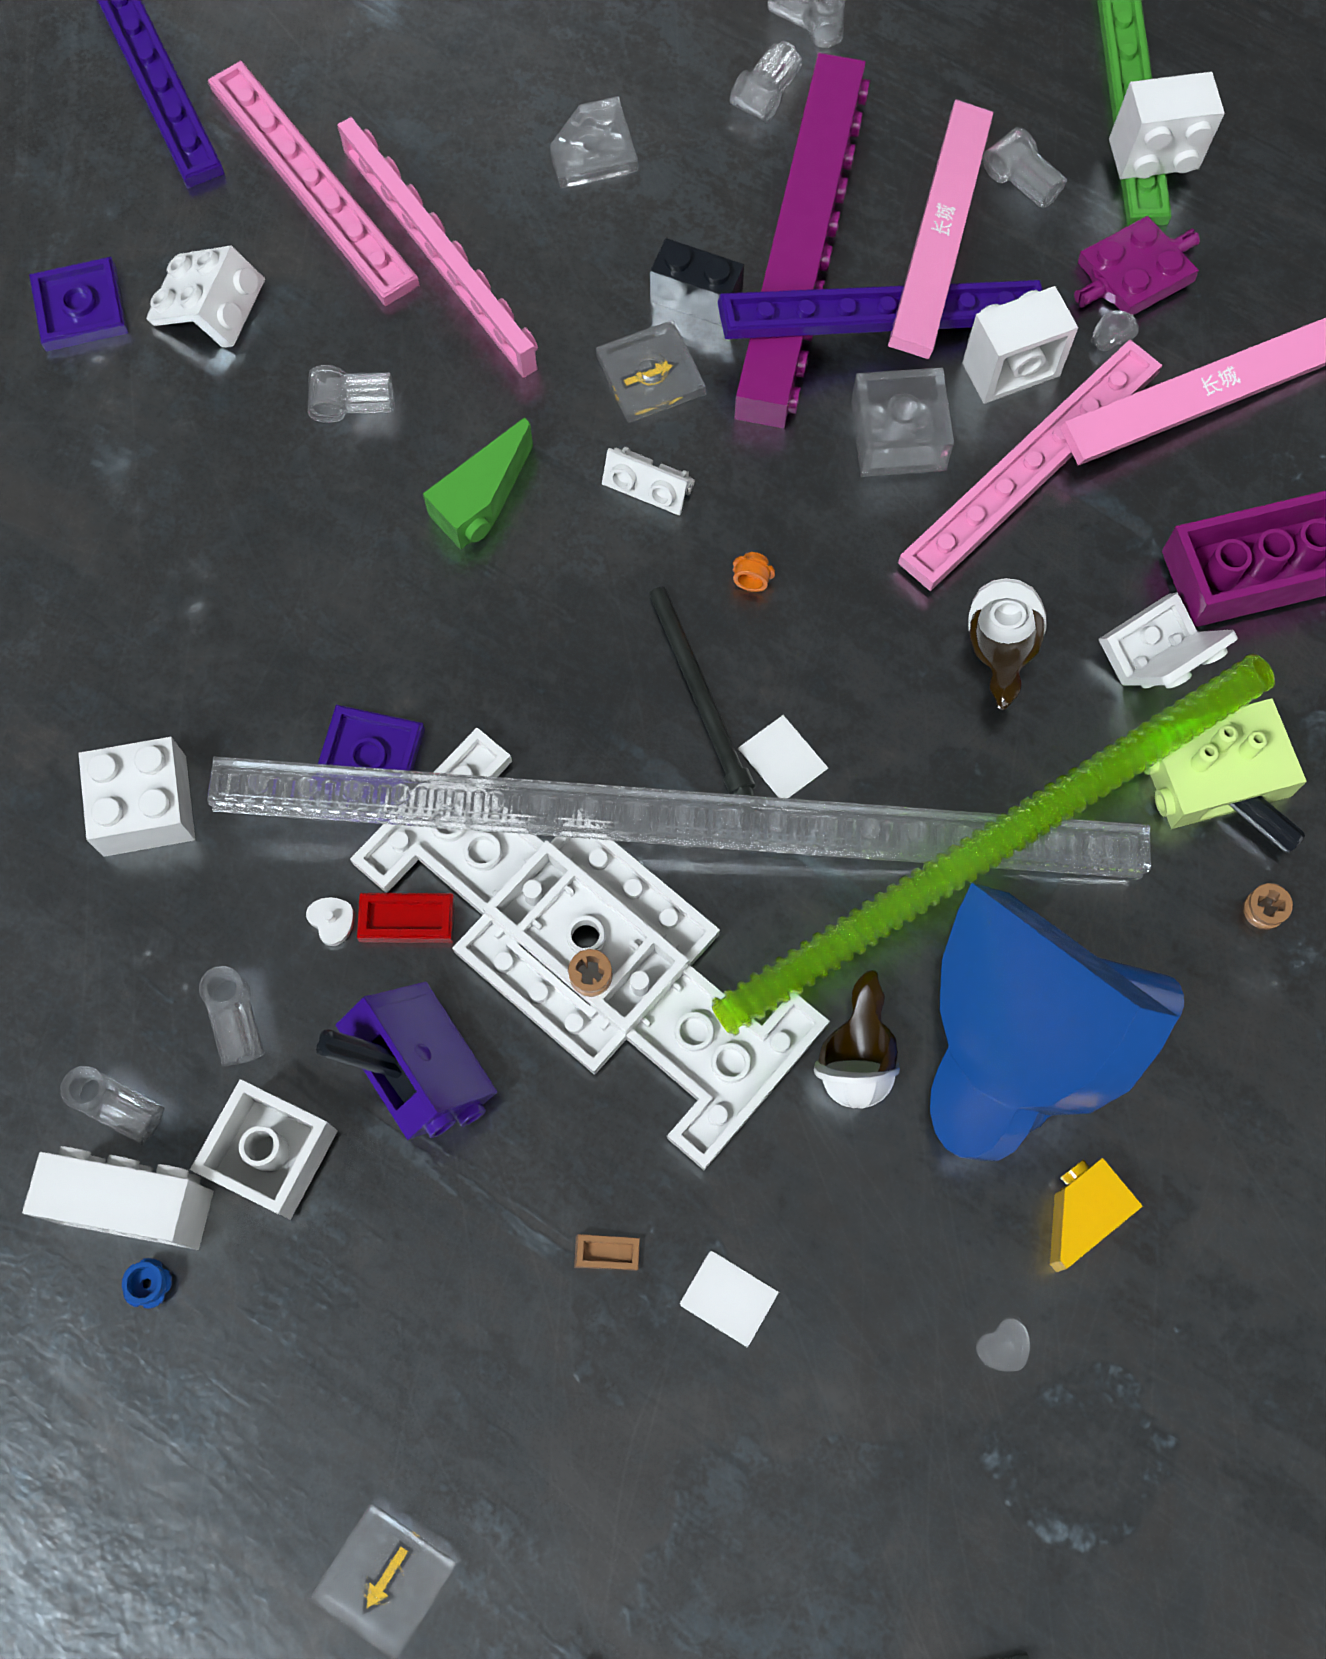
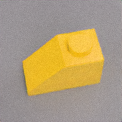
[1050,1158,1143,1272]

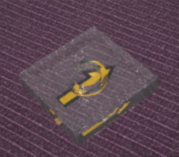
[596,320,706,423]
[309,1503,457,1659]

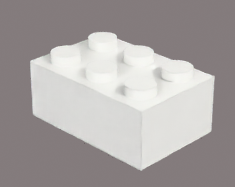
[22,1146,214,1250]

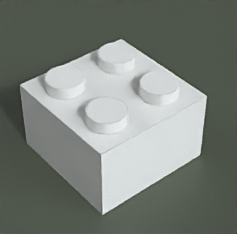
[1109,72,1225,179]
[963,286,1078,404]
[79,737,195,857]
[190,1079,338,1220]

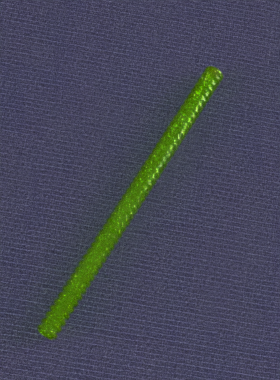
[711,653,1275,1036]

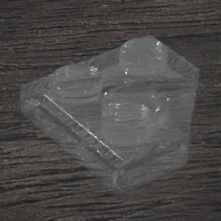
[550,96,638,188]

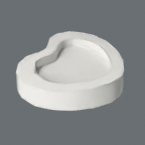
[306,897,355,946]

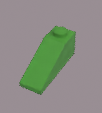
[423,417,533,550]

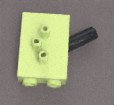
[1139,698,1307,853]

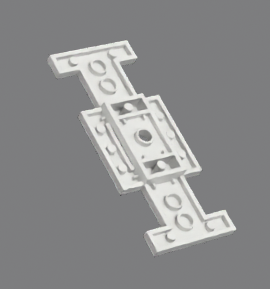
[350,728,830,1170]

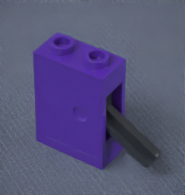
[316,982,498,1140]

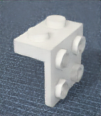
[147,246,265,348]
[1098,593,1238,688]

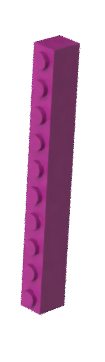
[735,53,870,429]

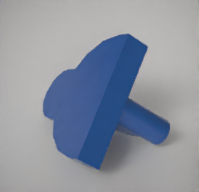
[930,883,1184,1161]

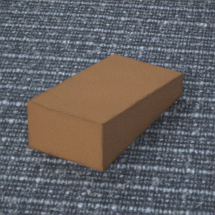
[574,1234,640,1270]

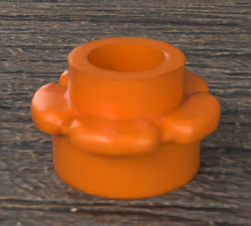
[733,552,775,592]

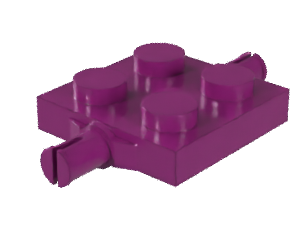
[1074,216,1200,318]

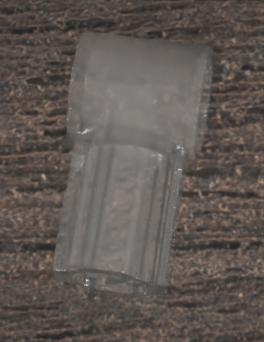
[768,0,845,47]
[730,41,802,123]
[982,127,1067,208]
[307,365,394,423]
[199,966,265,1067]
[61,1066,165,1145]

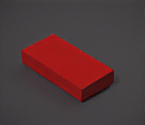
[357,893,455,943]

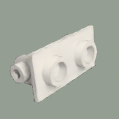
[602,447,695,516]

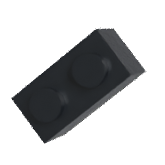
[650,238,744,326]

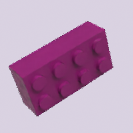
[1162,491,1326,627]

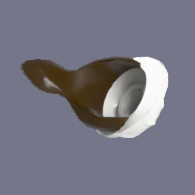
[969,578,1047,710]
[814,970,900,1109]

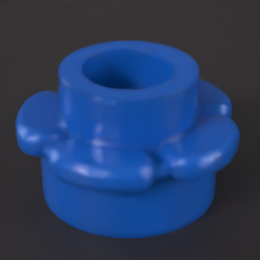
[122,1258,172,1309]

